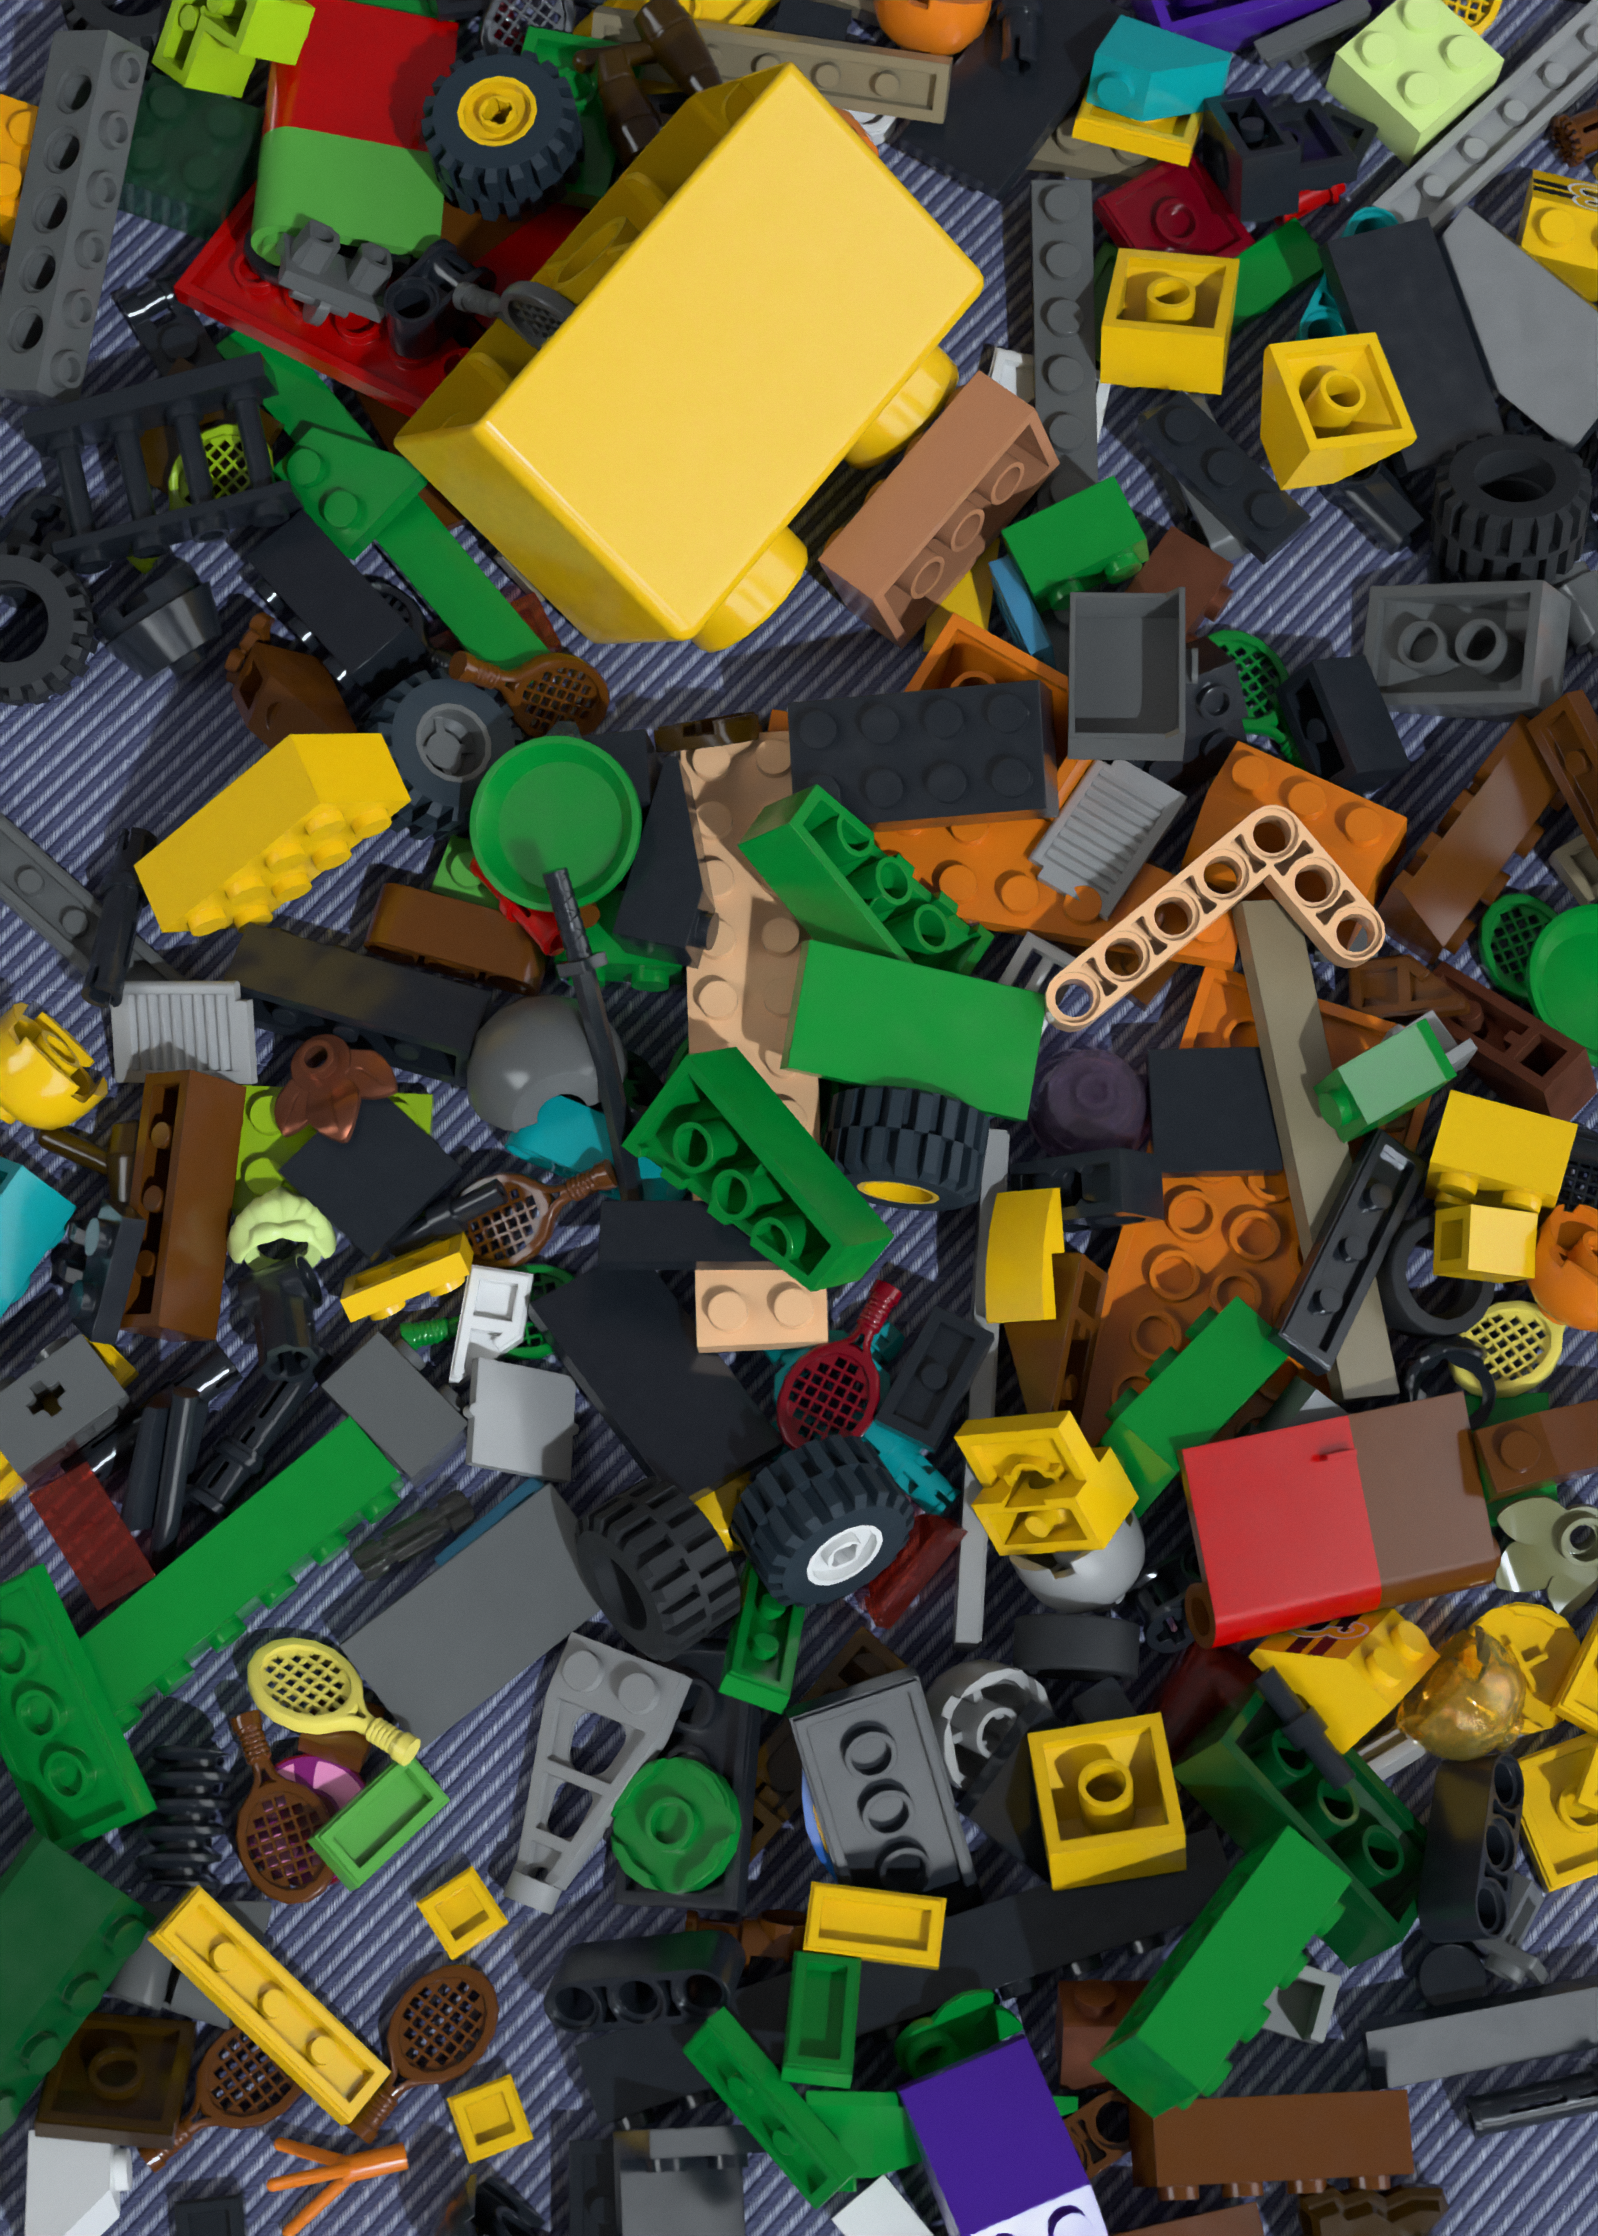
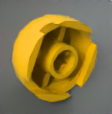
[0,1002,108,1130]

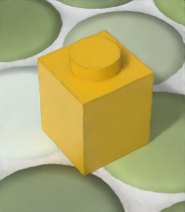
[1433,1204,1538,1283]

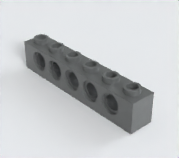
[0,30,149,407]

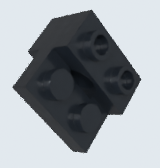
[1203,88,1358,223]
[1126,636,1248,791]

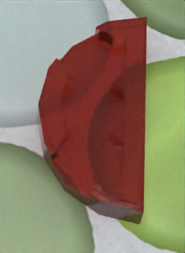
[864,1514,968,1630]

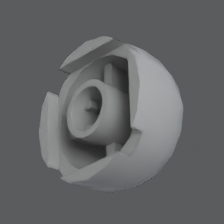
[1010,1508,1145,1613]
[924,1659,1052,1792]

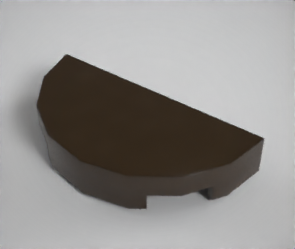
[653,712,763,752]

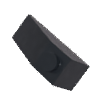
[612,755,719,969]

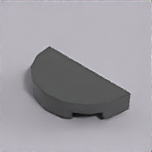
[1253,0,1371,69]

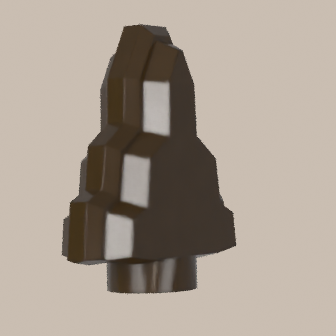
[1296,2183,1450,2236]

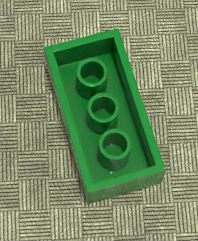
[1089,1825,1353,2119]

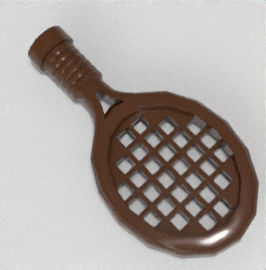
[449,651,610,739]
[455,1158,618,1270]
[230,1709,335,1905]
[345,1964,499,2145]
[136,2024,304,2173]

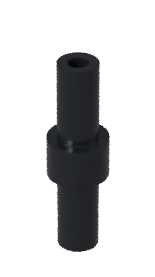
[388,1179,508,1257]
[1252,1665,1356,1791]

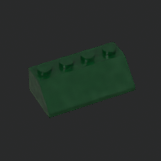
[1172,1682,1428,1969]
[0,1831,158,2138]

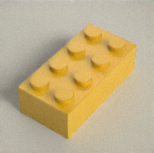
[134,733,412,936]

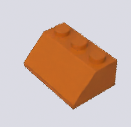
[904,613,1093,823]
[1180,741,1407,950]

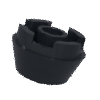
[96,564,223,682]

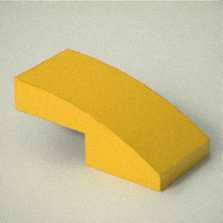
[985,1188,1065,1324]

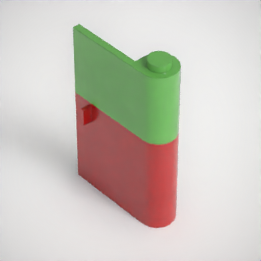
[251,0,458,266]

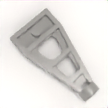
[502,1632,693,1915]

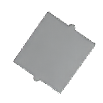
[463,1357,579,1483]

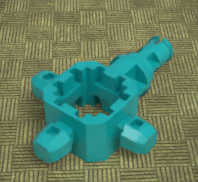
[761,1320,962,1522]

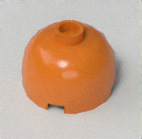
[873,0,993,56]
[1526,1204,1598,1333]

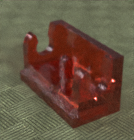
[28,1461,156,1611]

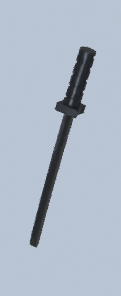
[542,867,644,1201]

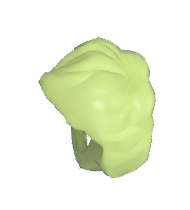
[227,1186,337,1272]

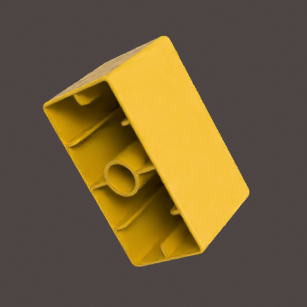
[393,61,984,653]

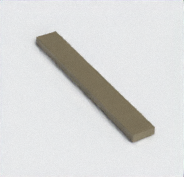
[1231,899,1400,1404]

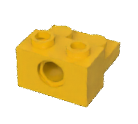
[954,1411,1139,1556]

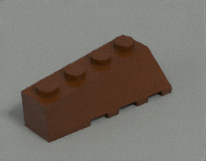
[1377,714,1566,966]

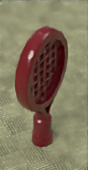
[777,1279,903,1451]

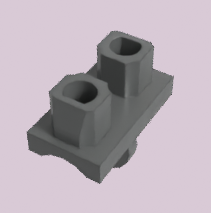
[276,219,393,327]

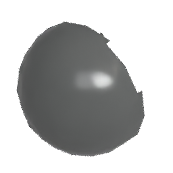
[467,994,629,1133]

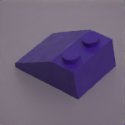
[896,2034,1109,2236]

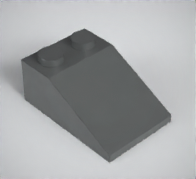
[1363,580,1571,722]

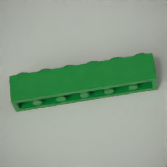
[79,1416,405,1734]

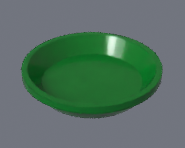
[470,736,642,912]
[1526,904,1598,1067]

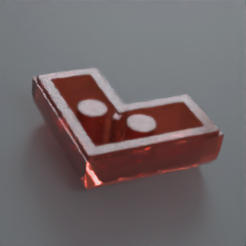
[1143,1641,1262,1767]

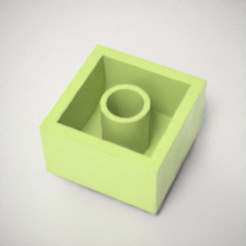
[1325,0,1505,168]

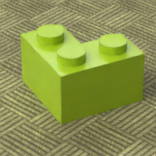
[152,0,316,98]

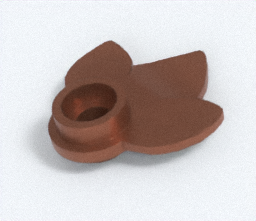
[274,1034,398,1144]

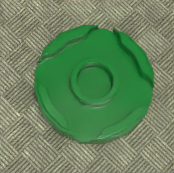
[610,1757,742,1894]

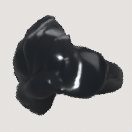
[1397,1334,1497,1430]

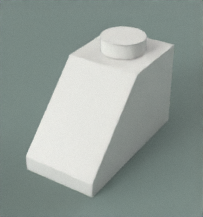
[25,2130,132,2236]

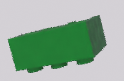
[1094,1296,1289,1519]

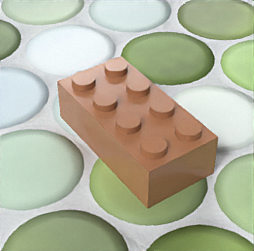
[818,370,1060,649]

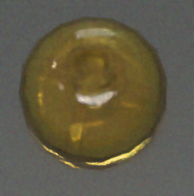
[1396,1626,1526,1761]

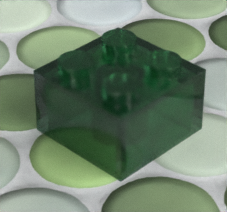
[118,72,265,241]

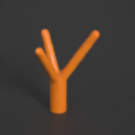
[266,2137,408,2236]

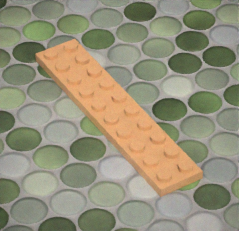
[680,731,829,1353]

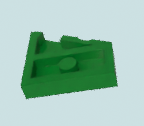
[273,427,429,560]

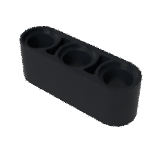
[1418,1752,1524,1943]
[544,1930,746,2033]

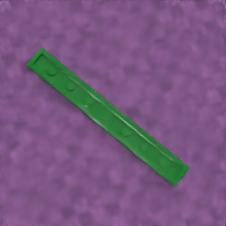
[215,330,551,695]

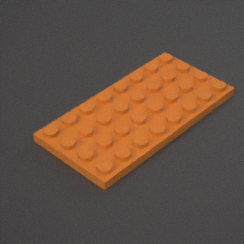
[1080,966,1432,1483]

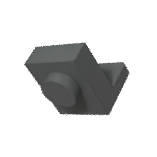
[1472,1872,1549,1986]

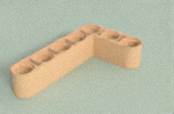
[1044,805,1385,1032]

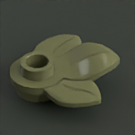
[1494,1496,1598,1616]

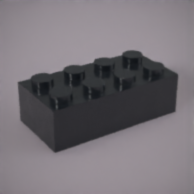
[787,680,1060,833]

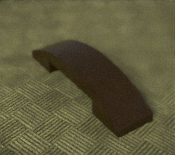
[749,1625,909,1865]

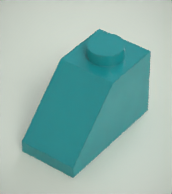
[1086,14,1233,122]

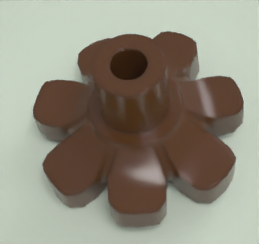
[224,612,275,685]

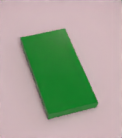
[780,939,1045,1122]
[0,1563,158,1851]

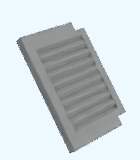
[1028,760,1187,921]
[110,981,258,1084]

